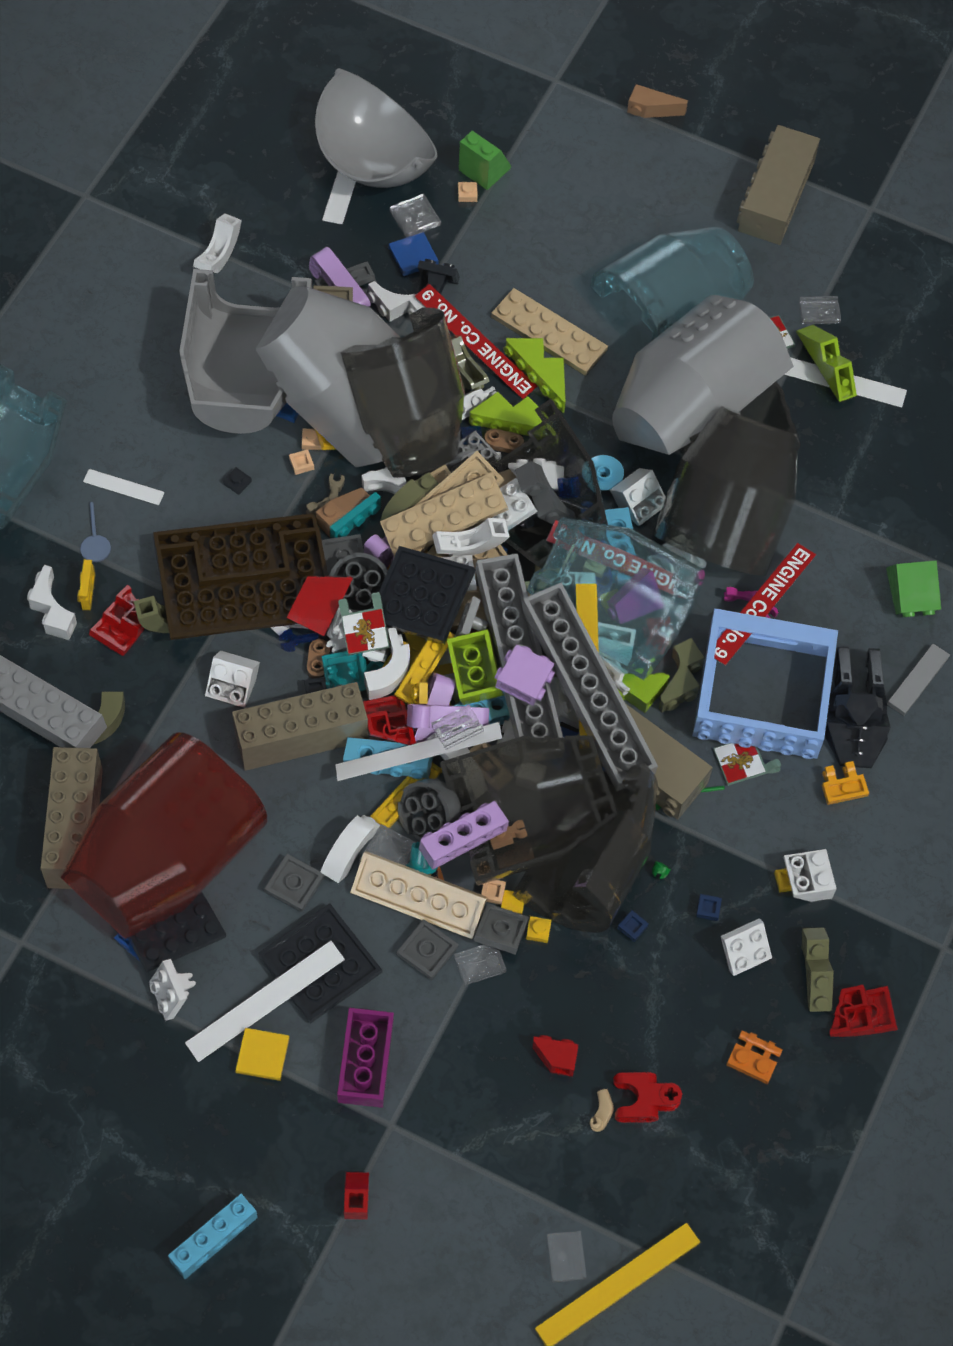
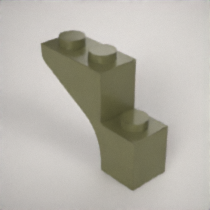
[438,335,490,391]
[659,638,704,713]
[802,928,834,1012]

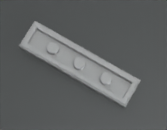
[887,644,950,716]

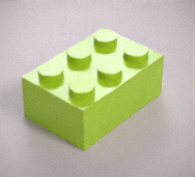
[447,629,504,705]

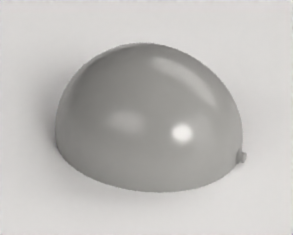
[315,68,437,188]

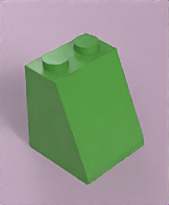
[459,131,511,190]
[886,561,941,617]

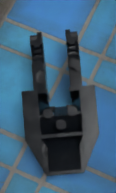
[824,646,891,768]

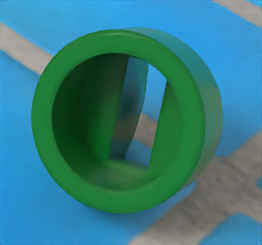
[652,861,671,879]

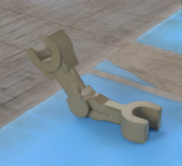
[306,474,345,514]

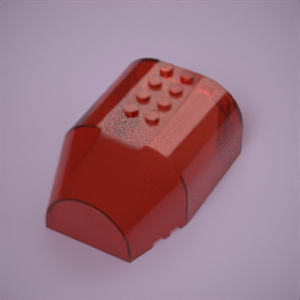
[60,732,267,939]

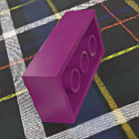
[337,1008,394,1108]

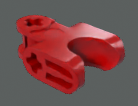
[613,1072,682,1123]

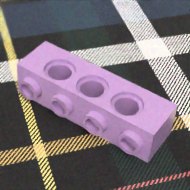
[419,801,509,870]

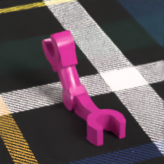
[724,587,779,618]

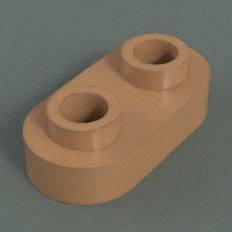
[485,429,524,454]
[307,639,330,679]

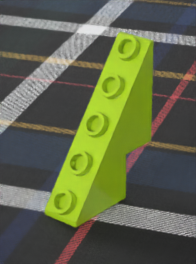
[796,325,857,402]
[503,338,566,412]
[469,392,563,442]
[618,672,670,713]

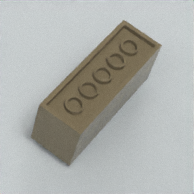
[736,125,820,245]
[232,682,368,771]
[577,703,713,820]
[41,747,103,889]

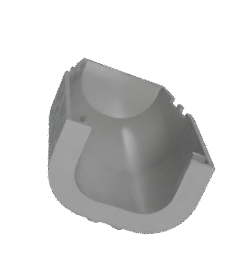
[179,269,312,433]
[256,286,439,467]
[612,295,794,455]

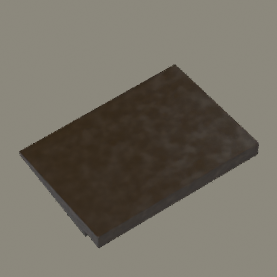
[153,513,335,640]

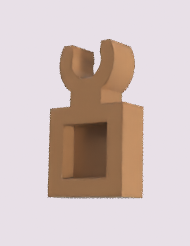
[490,820,528,850]

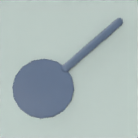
[80,502,111,562]

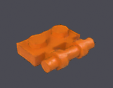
[726,1030,783,1084]

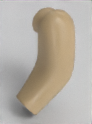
[590,1089,614,1132]

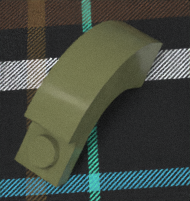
[381,472,439,521]
[134,596,169,633]
[93,692,125,745]

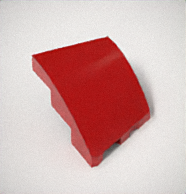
[287,576,353,636]
[89,585,144,656]
[363,696,416,745]
[829,985,898,1037]

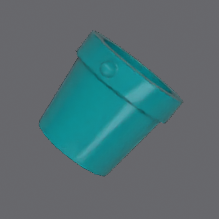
[406,842,438,875]

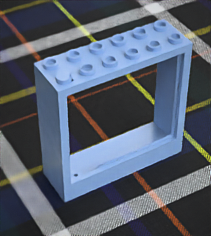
[692,608,838,759]

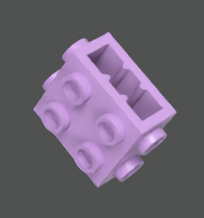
[494,644,555,706]

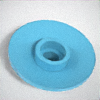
[584,455,624,490]

